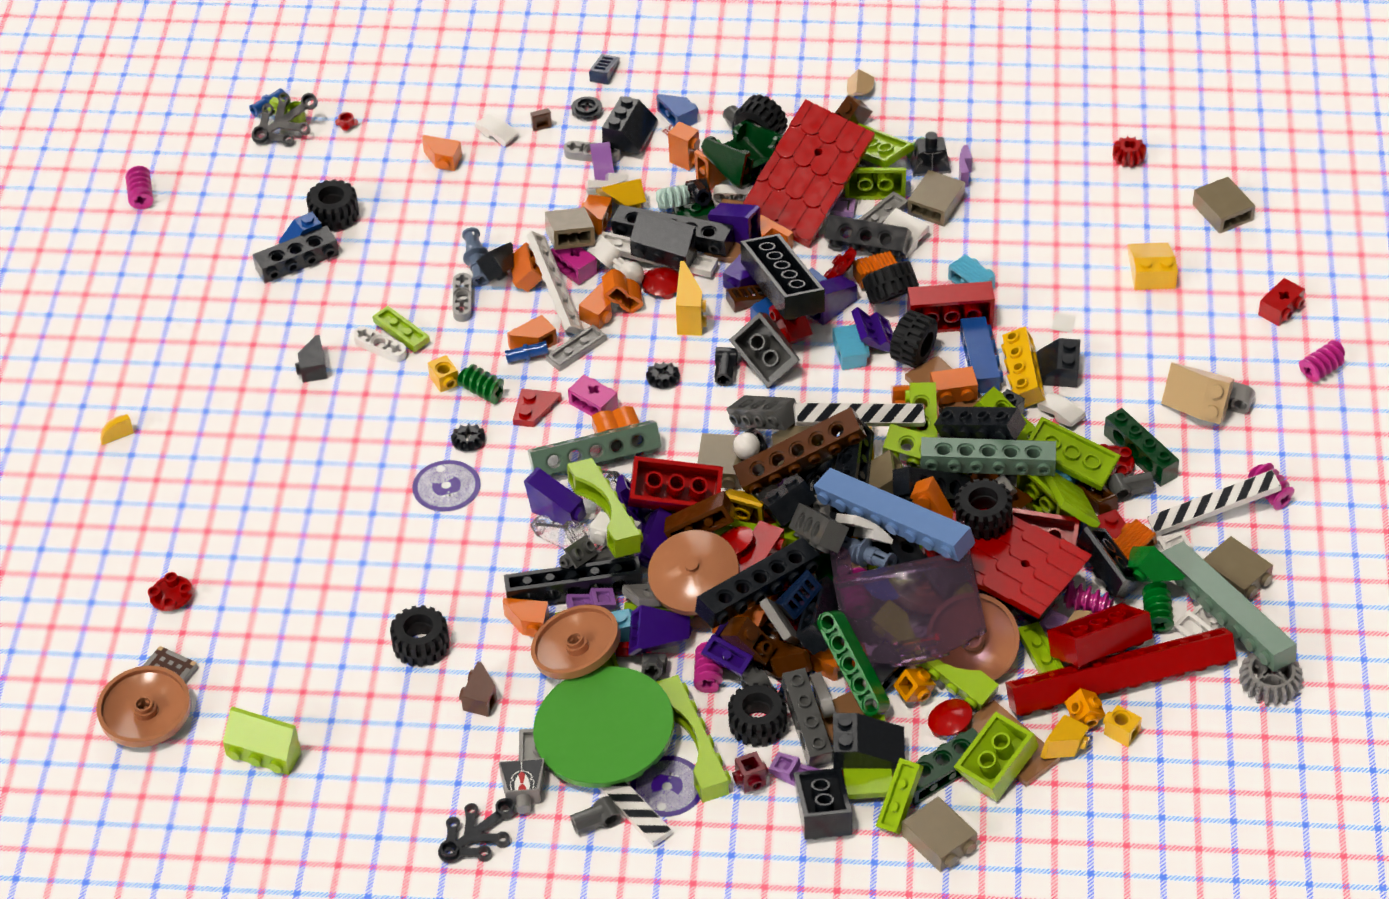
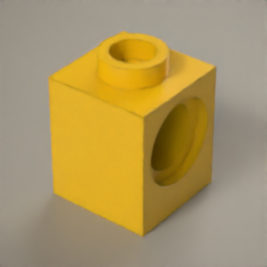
[427,355,458,393]
[1103,705,1142,747]

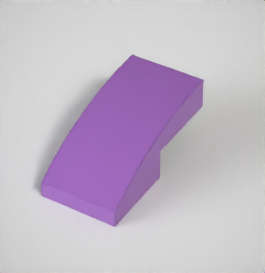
[590,142,614,180]
[958,144,972,187]
[566,588,617,610]
[768,752,822,786]

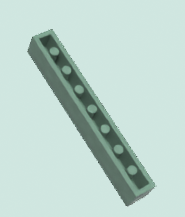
[1161,541,1297,672]

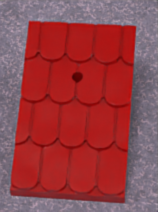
[743,99,875,248]
[921,508,1092,624]

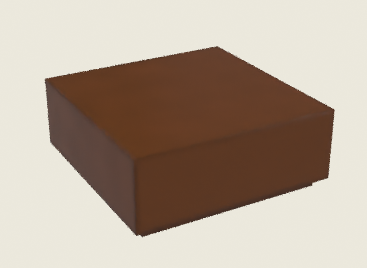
[530,108,552,131]

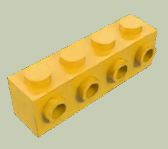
[1001,326,1046,408]

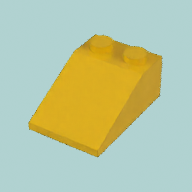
[1127,242,1178,290]
[676,261,707,336]

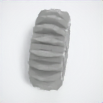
[1239,652,1303,706]

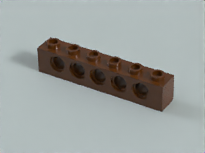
[733,407,867,495]

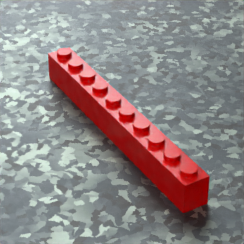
[1005,627,1237,716]

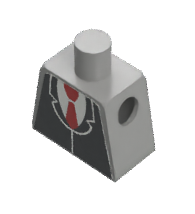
[499,758,545,814]

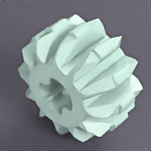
[656,185,690,209]

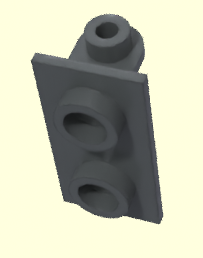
[559,535,598,569]

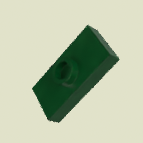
[673,200,715,220]

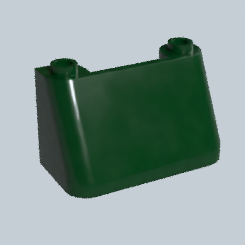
[701,120,783,190]

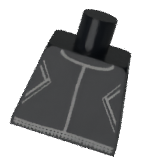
[910,131,951,177]

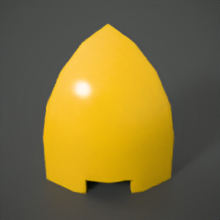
[100,414,134,445]

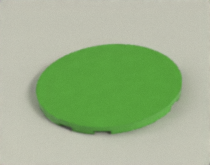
[533,666,674,788]

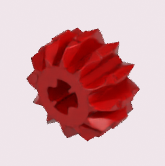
[1112,135,1146,168]

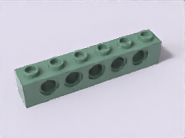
[527,420,662,477]
[920,437,1056,476]

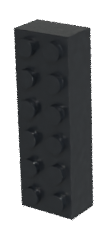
[740,233,825,320]

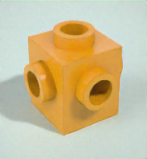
[893,668,936,702]
[1065,688,1106,729]

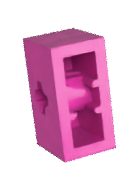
[551,247,597,285]
[568,375,618,416]

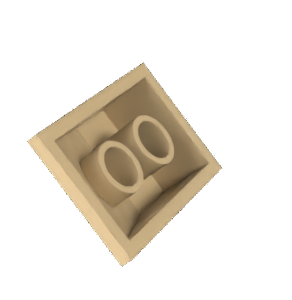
[1161,362,1235,424]

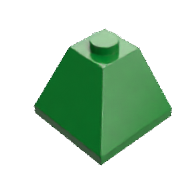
[1128,546,1185,582]

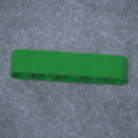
[817,610,890,716]

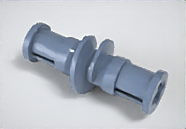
[462,227,489,286]
[840,536,897,573]

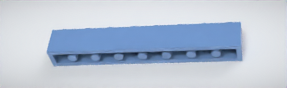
[814,468,976,562]

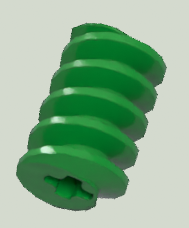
[457,364,504,404]
[1142,582,1174,633]

